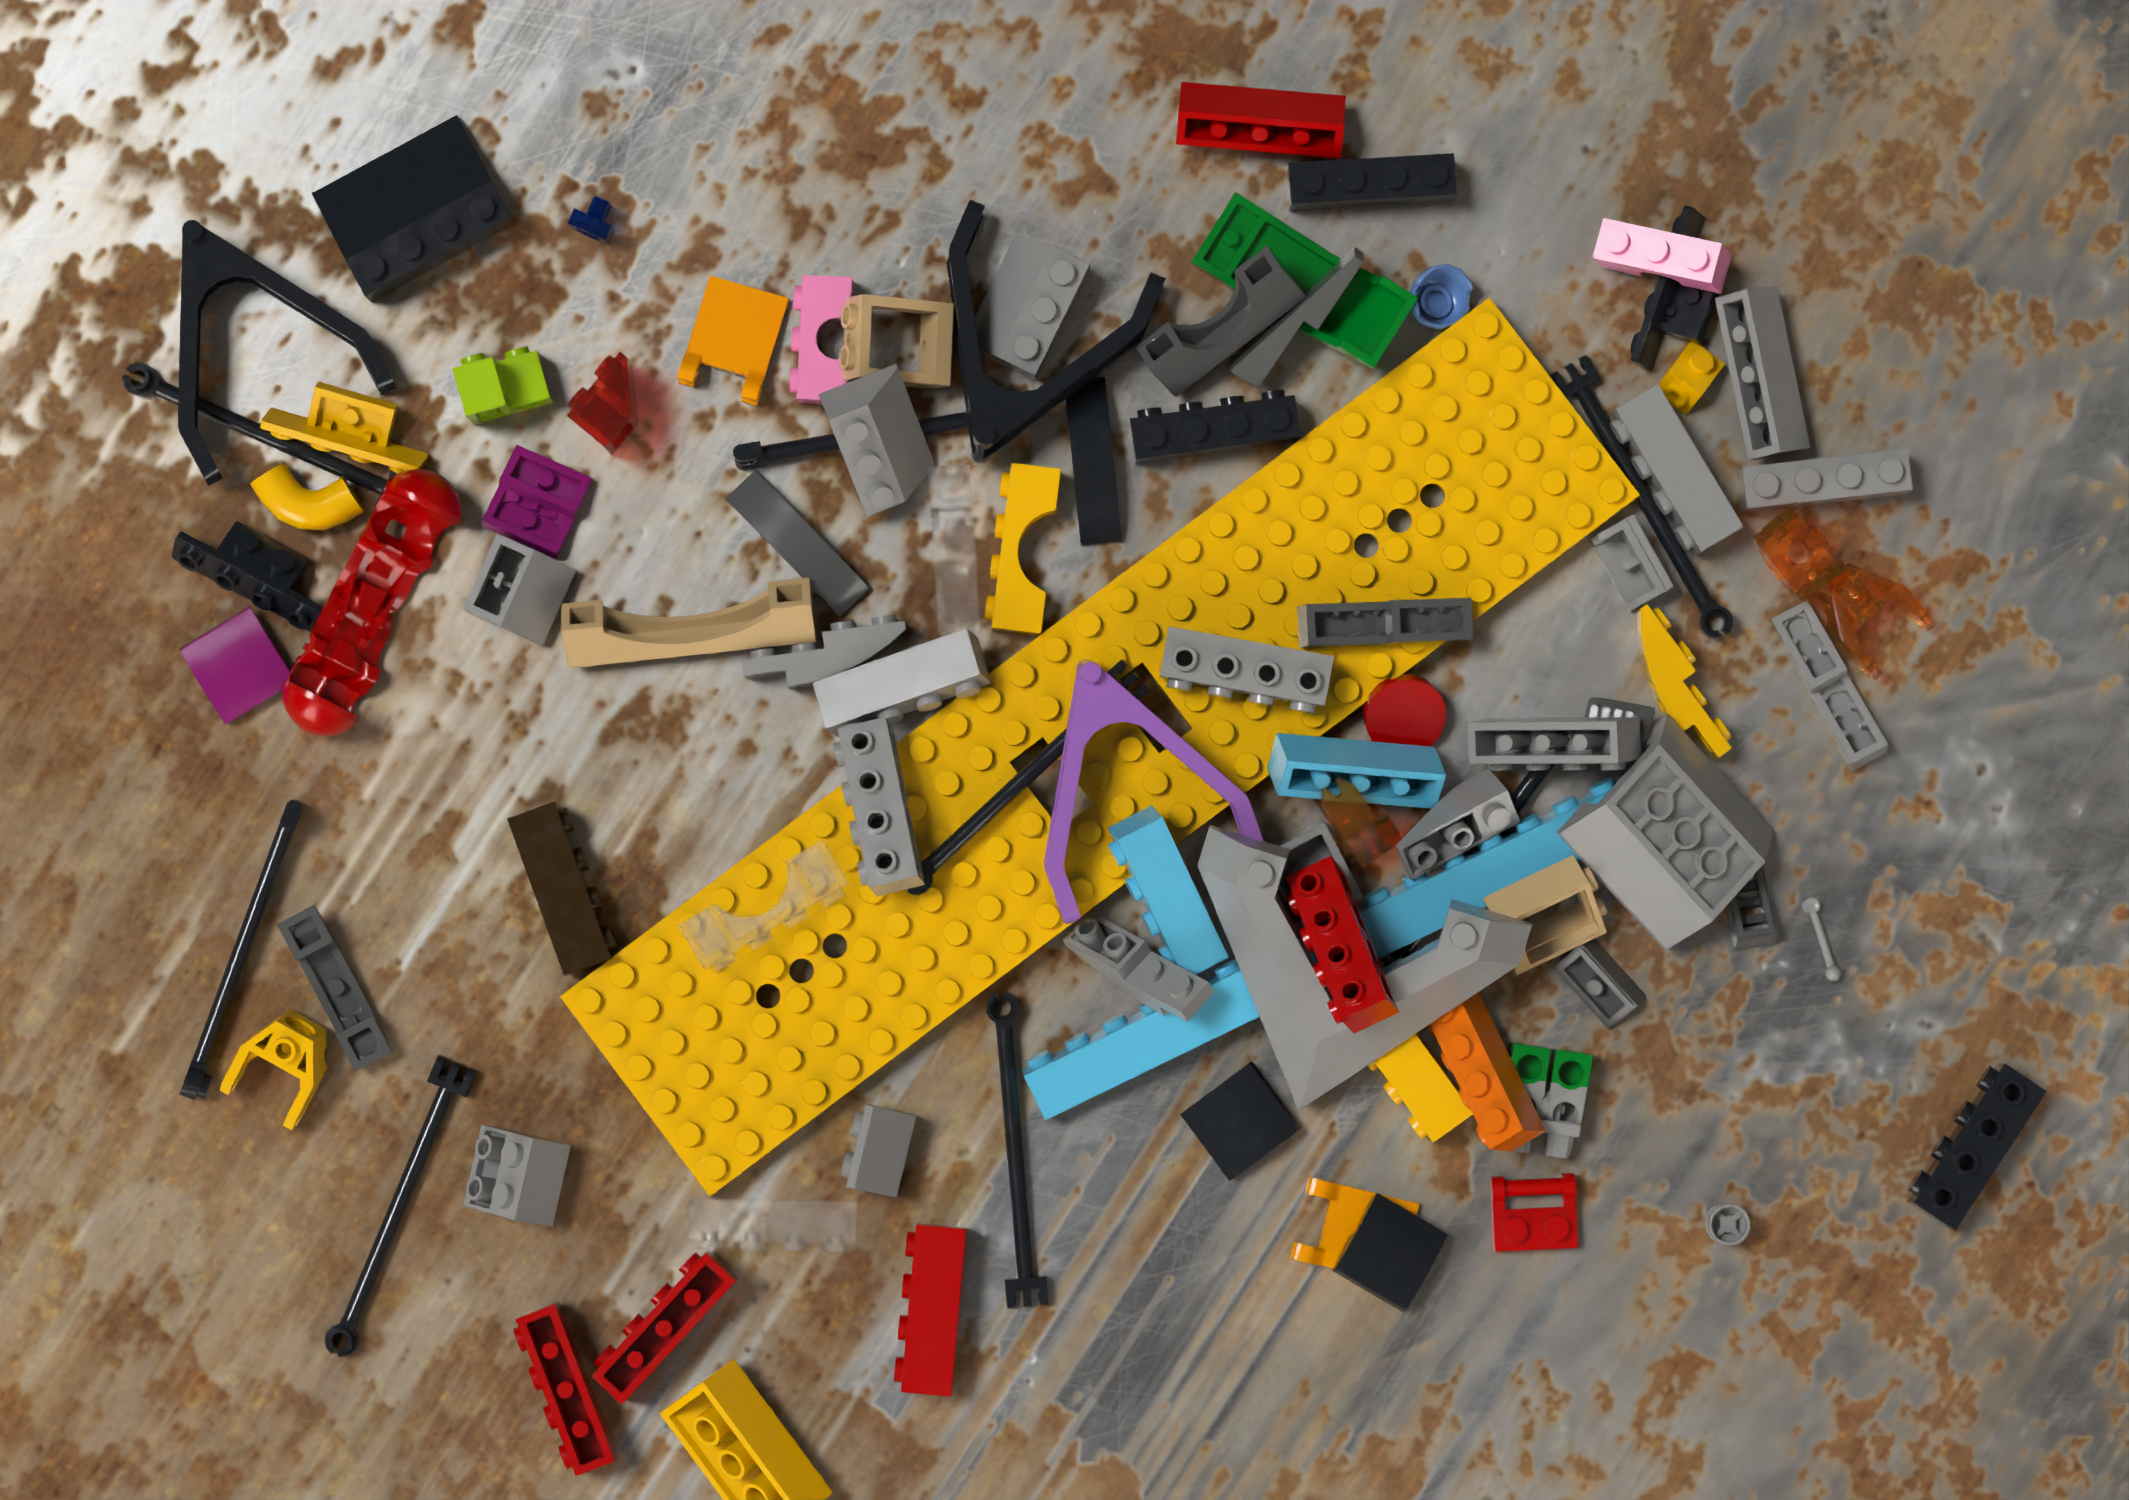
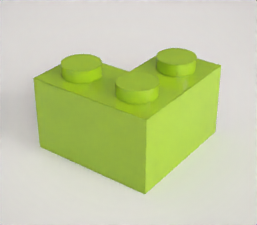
[452,347,554,425]

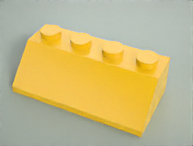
[659,1358,833,1500]

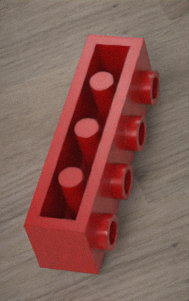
[1176,82,1346,158]
[1286,856,1400,1034]
[894,1223,967,1397]
[591,1251,739,1405]
[513,1302,619,1476]

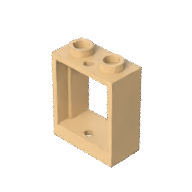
[839,294,954,389]
[1483,855,1608,975]

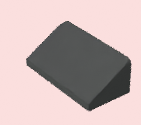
[1553,939,1645,1029]

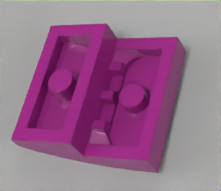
[481,445,592,559]
[179,606,291,725]

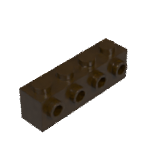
[507,802,618,976]

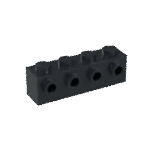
[1129,390,1300,464]
[1907,1063,2047,1231]

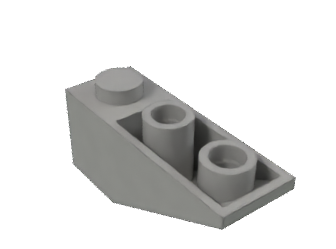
[1395,768,1520,880]

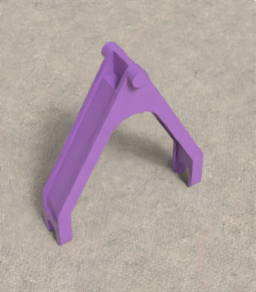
[1044,659,1263,924]

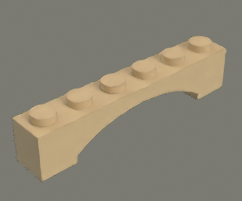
[561,578,816,668]

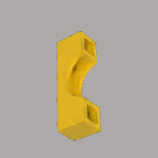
[984,463,1061,636]

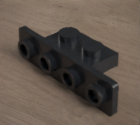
[1630,205,1719,371]
[172,520,323,632]

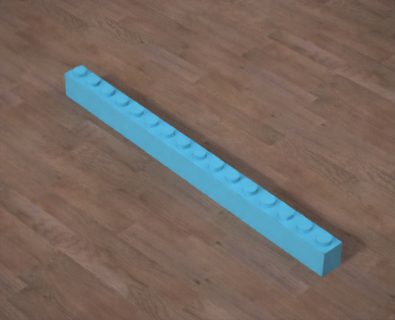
[1022,777,1620,1120]

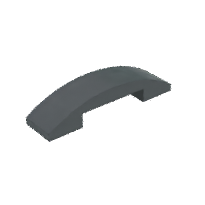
[725,470,870,618]
[277,905,393,1071]

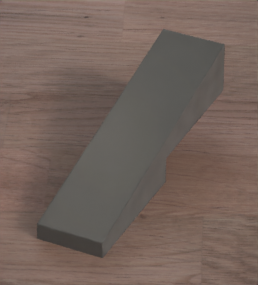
[1230,247,1364,388]
[1297,598,1473,648]

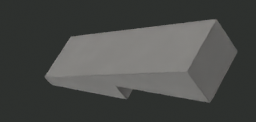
[1771,600,1888,772]

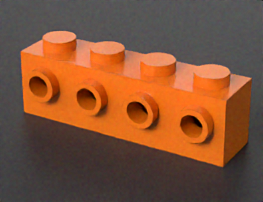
[1426,992,1546,1151]

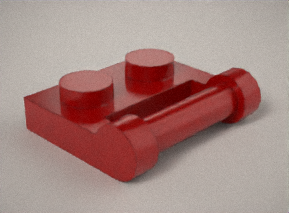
[1490,1173,1578,1252]

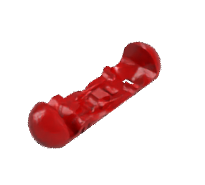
[282,469,463,736]

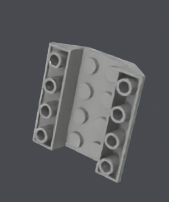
[1556,713,1773,950]

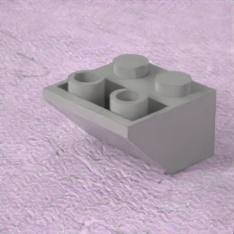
[463,533,577,646]
[841,1104,917,1197]
[463,1124,571,1227]

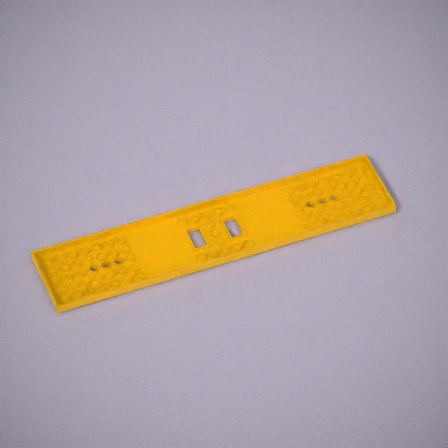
[560,297,1640,1197]

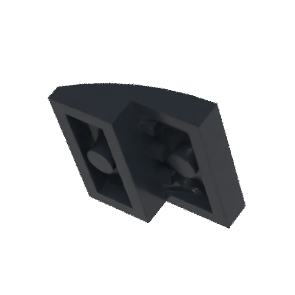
[1180,1061,1301,1181]
[1332,1193,1448,1312]

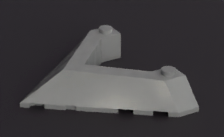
[1198,825,1532,1111]

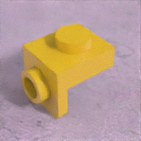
[1658,341,1725,414]

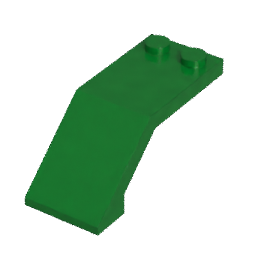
[1190,192,1418,369]

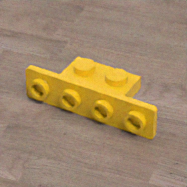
[260,381,428,474]

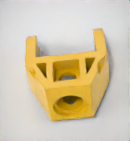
[220,1009,327,1130]

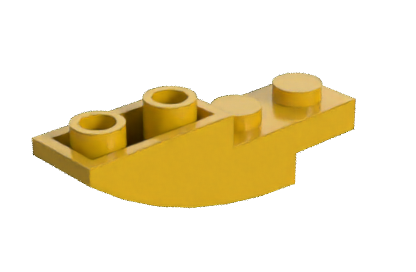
[1636,604,1732,760]

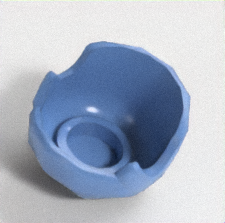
[1409,264,1473,330]

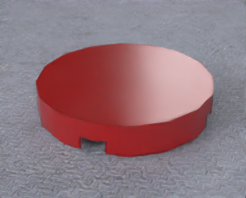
[1363,674,1446,746]

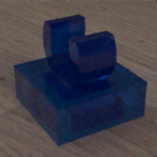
[568,196,615,246]

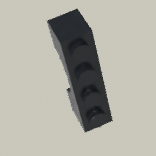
[1287,153,1457,211]

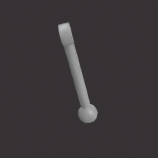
[1803,897,1842,981]

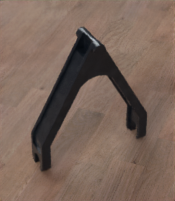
[947,200,1166,463]
[178,220,396,486]

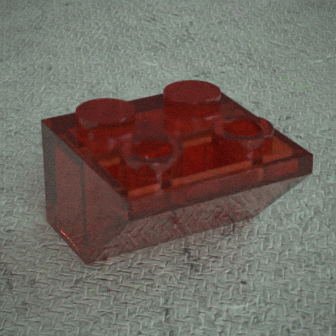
[567,352,638,456]

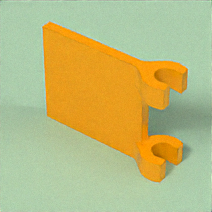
[677,275,789,406]
[1289,1177,1419,1269]

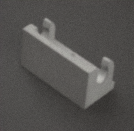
[1590,514,1674,612]

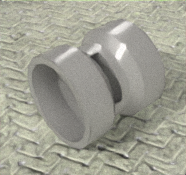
[1704,1203,1750,1246]

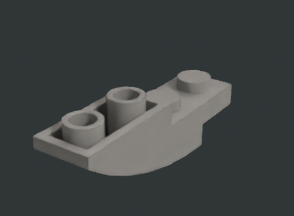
[742,615,907,689]
[1062,911,1214,1022]

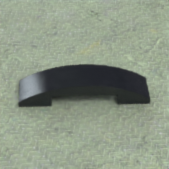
[1066,377,1122,545]

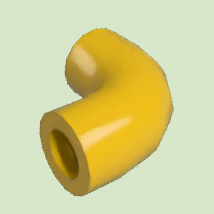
[250,463,364,531]

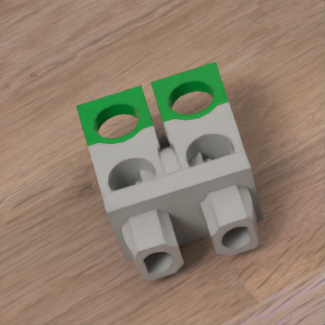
[1509,1042,1593,1159]

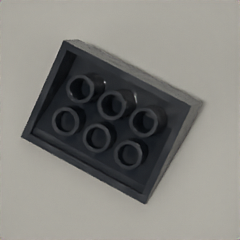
[312,115,516,302]

